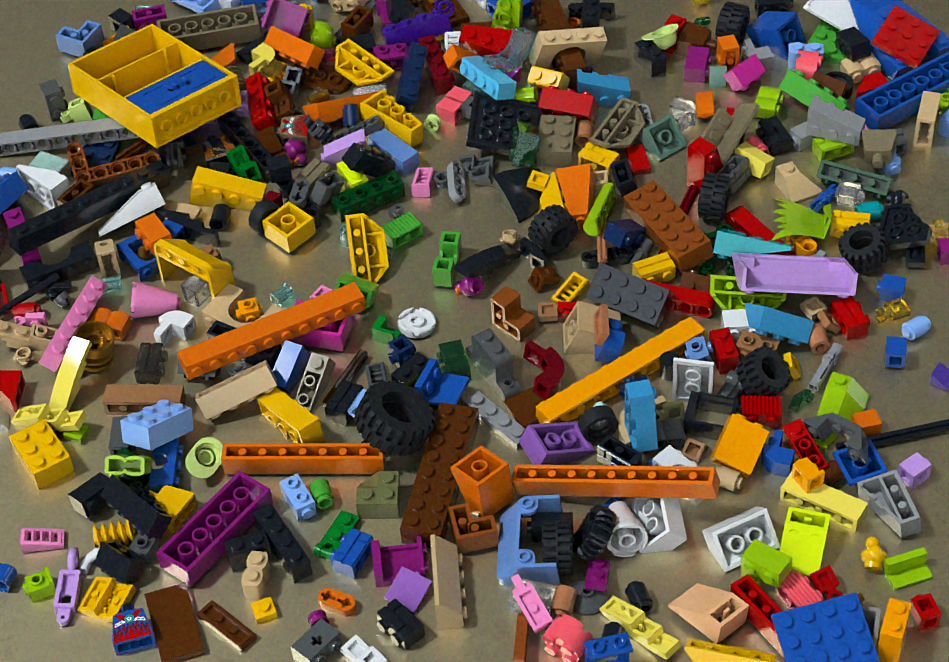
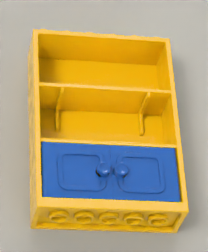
[68,24,242,148]

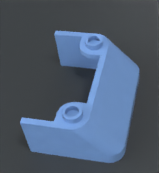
[497,495,563,586]

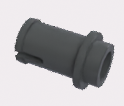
[388,204,404,219]

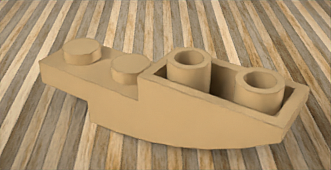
[0,320,58,351]

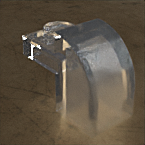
[669,95,696,133]

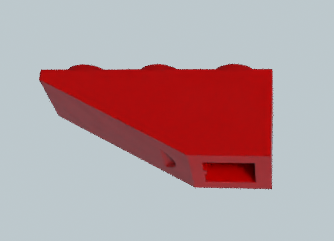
[782,418,829,471]

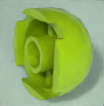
[310,20,336,53]

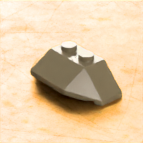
[590,97,645,150]

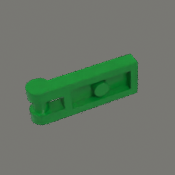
[313,510,360,561]

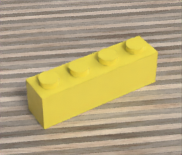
[780,471,868,533]

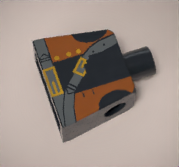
[202,135,235,168]

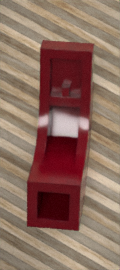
[523,340,564,400]

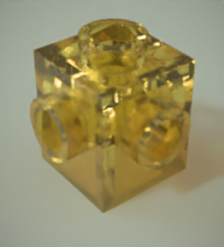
[928,219,949,246]

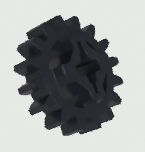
[303,116,337,144]

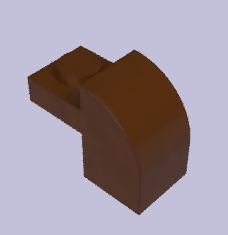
[264,78,295,121]

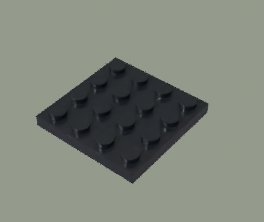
[466,91,542,161]

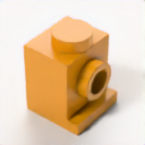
[792,457,825,493]

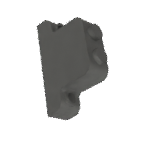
[465,328,522,401]

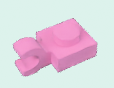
[14,312,48,327]

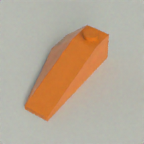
[302,92,377,126]

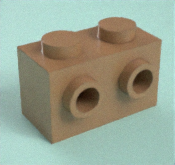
[735,330,780,360]

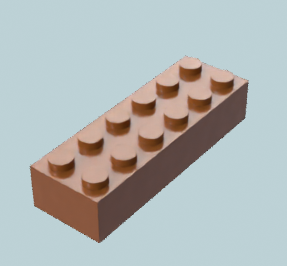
[623,180,714,273]

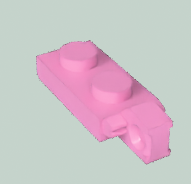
[511,574,553,633]

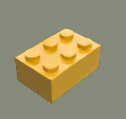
[8,419,75,489]

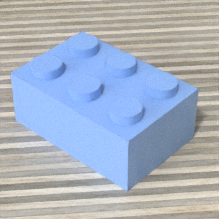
[120,400,194,451]

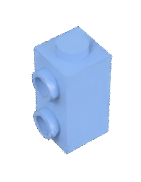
[279,474,317,522]

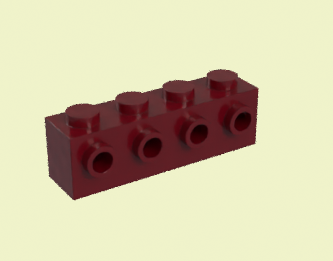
[418,35,455,96]

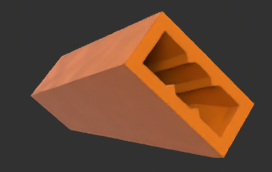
[556,163,595,227]

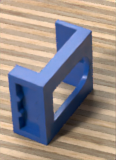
[116,235,159,282]
[584,632,633,662]

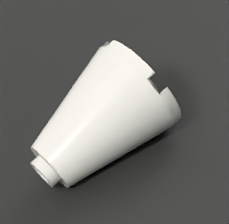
[607,501,648,557]

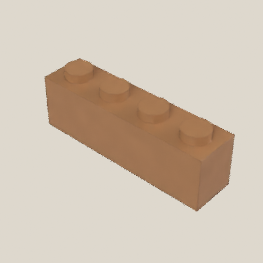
[102,384,186,415]

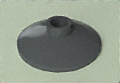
[571,579,609,616]

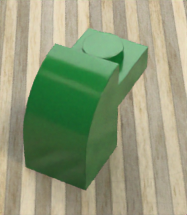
[226,144,262,181]

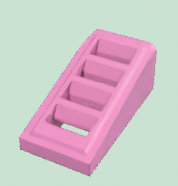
[411,167,435,197]
[20,528,65,553]

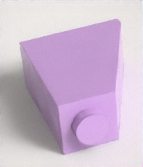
[321,129,366,170]

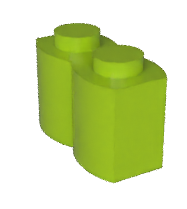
[755,86,785,119]
[104,455,151,476]

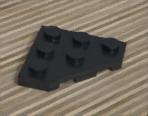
[880,203,933,250]

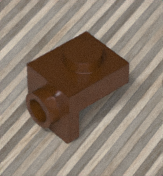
[528,266,561,292]

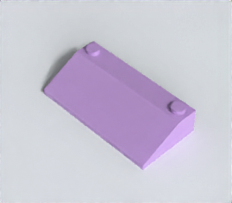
[732,252,858,298]

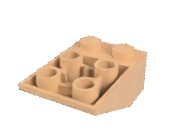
[668,583,749,644]

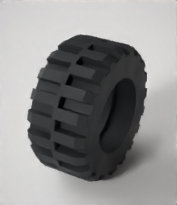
[354,381,435,457]

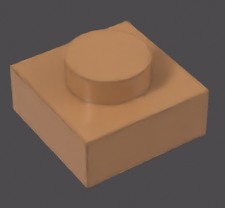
[537,302,558,322]
[817,310,842,334]

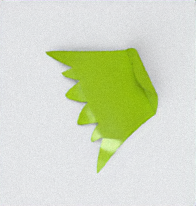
[771,198,832,241]

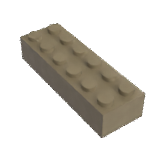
[156,4,261,51]

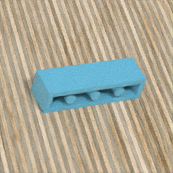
[460,56,517,100]

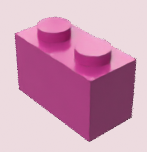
[723,54,766,92]

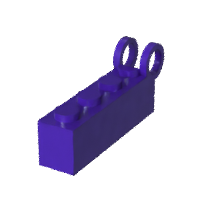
[381,0,454,46]

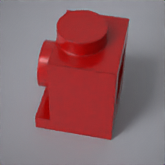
[910,593,942,632]

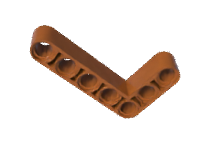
[66,142,160,189]

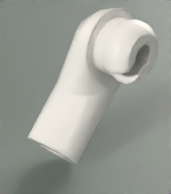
[78,548,99,574]

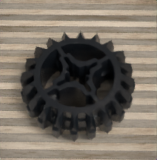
[573,504,616,561]

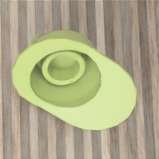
[642,24,679,49]
[185,437,223,479]

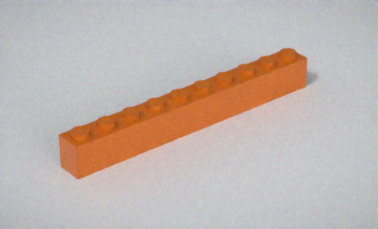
[177,282,366,380]
[511,464,720,499]

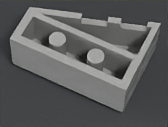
[806,94,866,146]
[857,469,922,538]

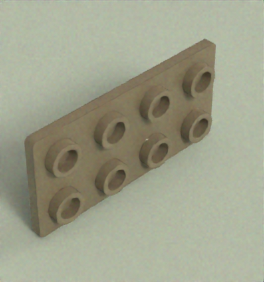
[701,103,760,166]

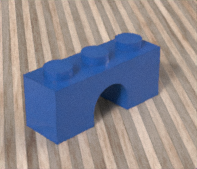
[149,437,184,494]

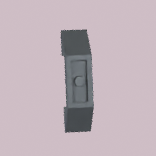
[803,412,868,464]

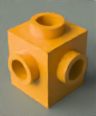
[235,297,263,323]

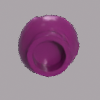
[284,138,307,166]
[454,276,484,296]

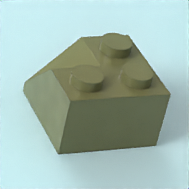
[356,471,401,519]

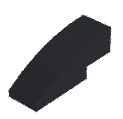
[281,66,307,103]

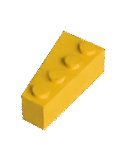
[360,89,423,148]
[189,166,267,210]
[257,387,326,443]

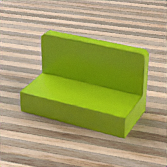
[883,547,933,591]

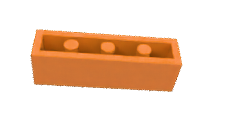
[264,25,325,69]

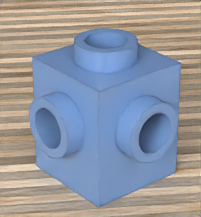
[684,336,715,364]

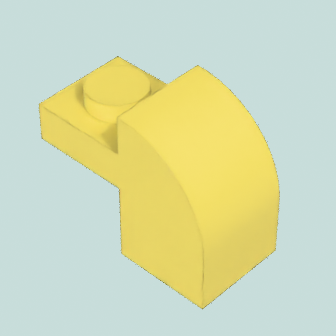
[249,43,277,75]

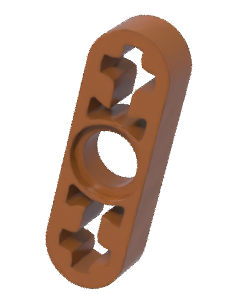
[513,613,529,662]

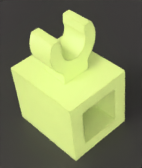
[60,97,93,123]

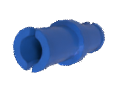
[809,184,840,212]

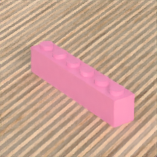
[39,275,108,372]

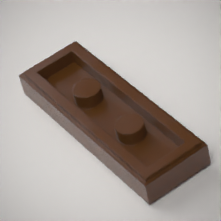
[197,600,257,652]

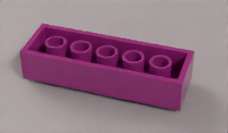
[156,471,273,587]

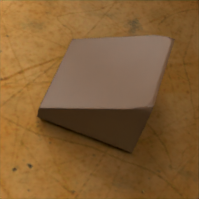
[681,437,709,463]

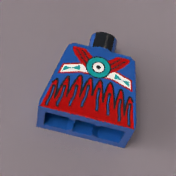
[112,603,157,656]

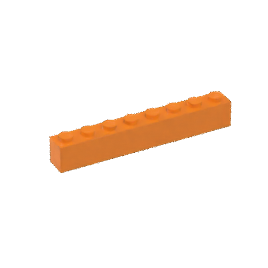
[221,443,386,474]

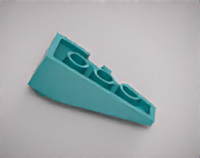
[713,229,794,259]

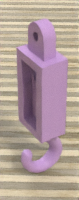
[53,547,83,626]

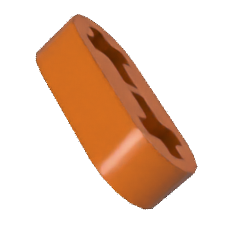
[318,588,356,617]

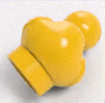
[860,536,887,571]

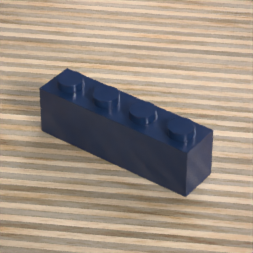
[395,42,428,112]

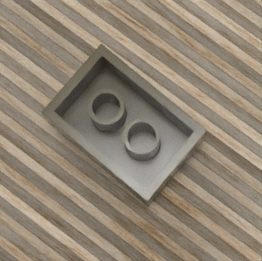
[536,115,577,168]

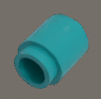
[855,201,883,220]

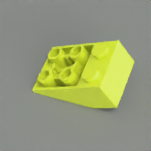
[779,506,831,578]

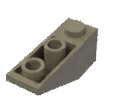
[295,352,336,413]

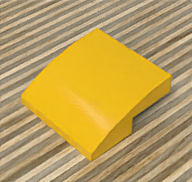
[77,576,137,623]

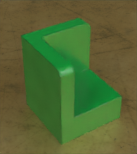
[372,315,401,345]

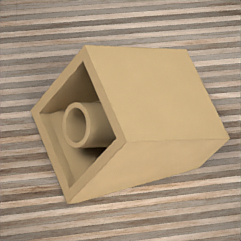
[563,301,623,354]

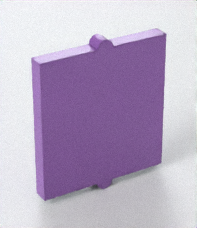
[384,566,433,614]

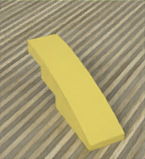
[49,336,92,411]
[11,403,88,431]
[599,596,681,660]

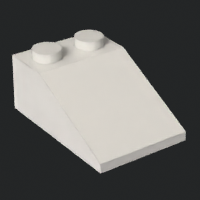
[16,165,69,210]
[672,358,715,401]

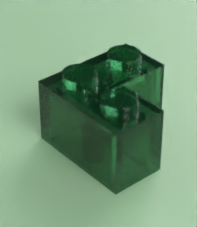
[509,121,540,169]

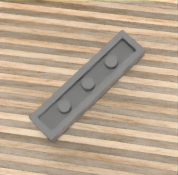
[463,391,526,450]

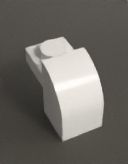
[154,310,197,348]

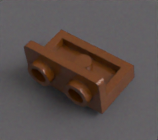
[679,270,713,293]

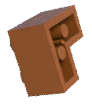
[490,286,536,342]
[448,503,499,553]

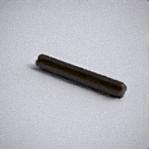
[322,349,368,407]

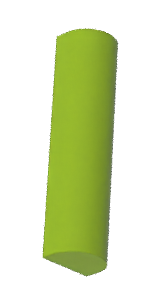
[583,183,617,236]

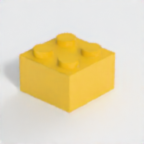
[262,201,316,253]

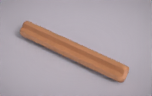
[597,219,608,263]

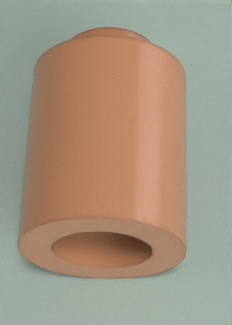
[575,120,594,147]
[808,324,831,355]
[551,585,577,618]

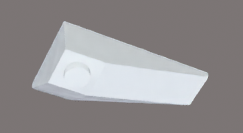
[98,182,165,236]

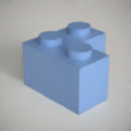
[55,20,105,57]

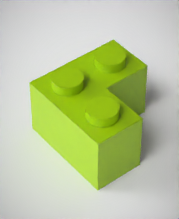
[741,539,792,588]

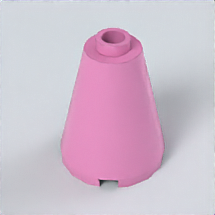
[130,281,181,319]

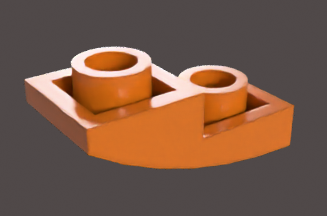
[696,90,715,119]

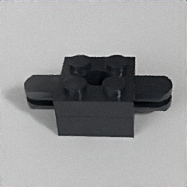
[158,135,187,172]

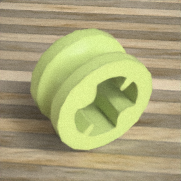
[424,114,442,132]

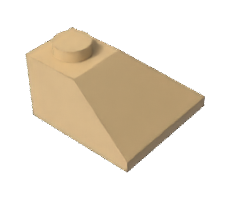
[775,161,823,203]

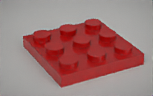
[870,5,940,69]

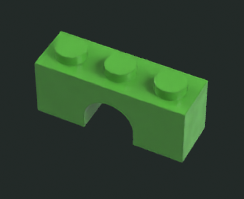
[432,230,462,287]

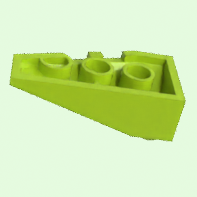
[813,371,870,450]

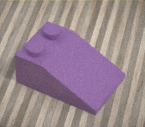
[519,421,595,465]

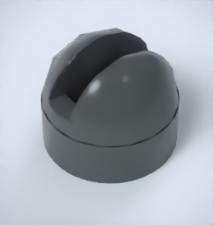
[54,291,71,308]

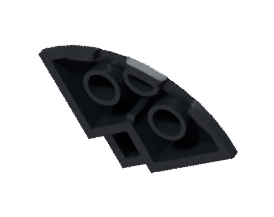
[492,168,543,223]

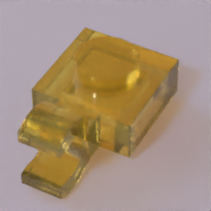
[874,298,911,323]

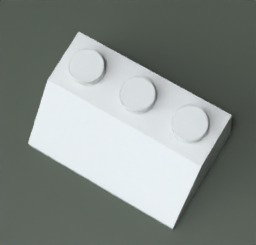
[631,497,687,553]
[702,506,780,572]

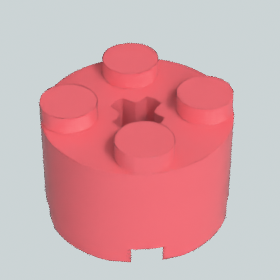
[795,50,823,79]
[542,614,593,662]

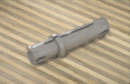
[807,343,843,393]

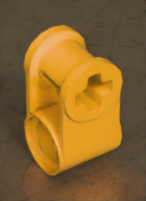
[786,235,817,256]

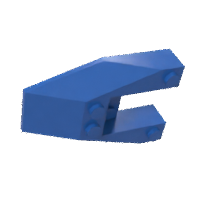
[849,0,949,80]

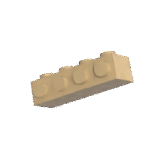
[195,360,277,420]

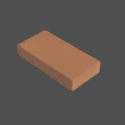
[593,304,610,346]

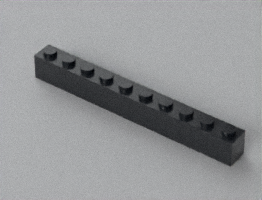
[8,160,170,256]

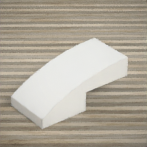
[340,635,387,662]

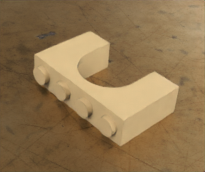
[529,27,607,69]
[201,283,284,328]

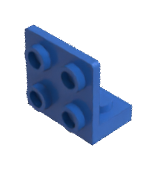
[414,358,470,406]

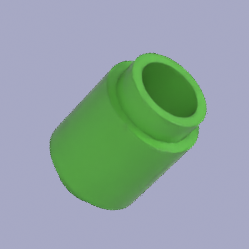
[309,478,334,509]

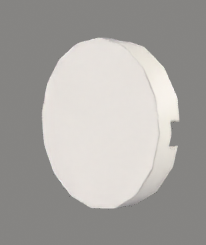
[398,308,436,339]

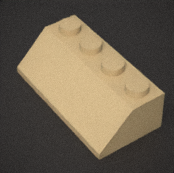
[430,535,467,630]

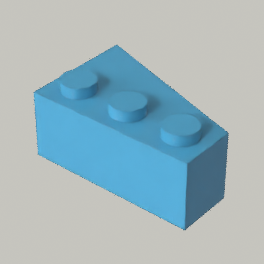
[577,69,631,107]
[624,379,658,452]

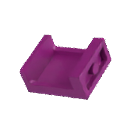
[260,0,312,39]
[371,536,429,587]

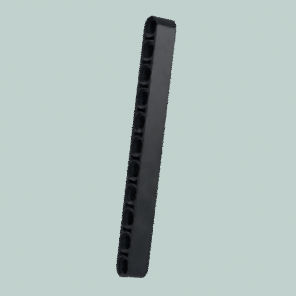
[217,111,321,230]

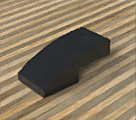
[520,237,546,268]

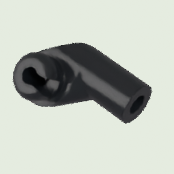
[46,282,72,301]

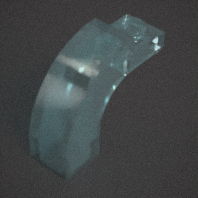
[482,27,536,74]

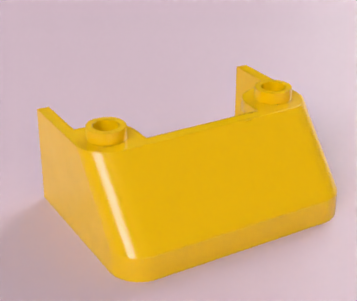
[153,239,235,300]

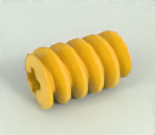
[92,519,137,548]

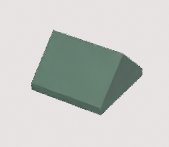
[643,113,687,161]

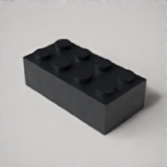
[585,262,674,329]

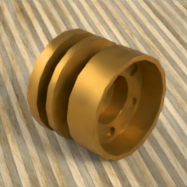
[74,321,115,372]

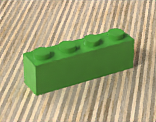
[778,69,852,111]

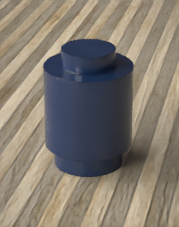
[342,104,361,129]

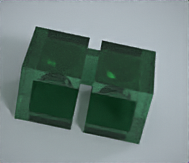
[436,339,471,380]

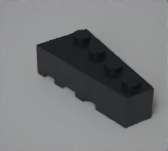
[101,474,173,539]

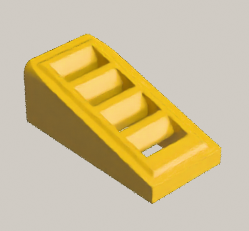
[551,271,590,304]

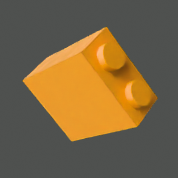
[709,414,769,478]
[877,598,912,662]

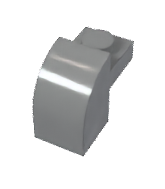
[741,38,774,71]

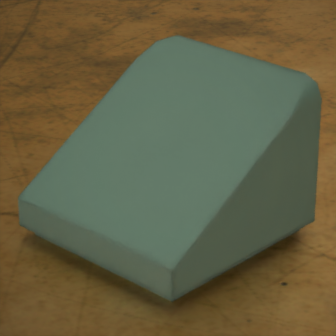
[709,66,727,87]

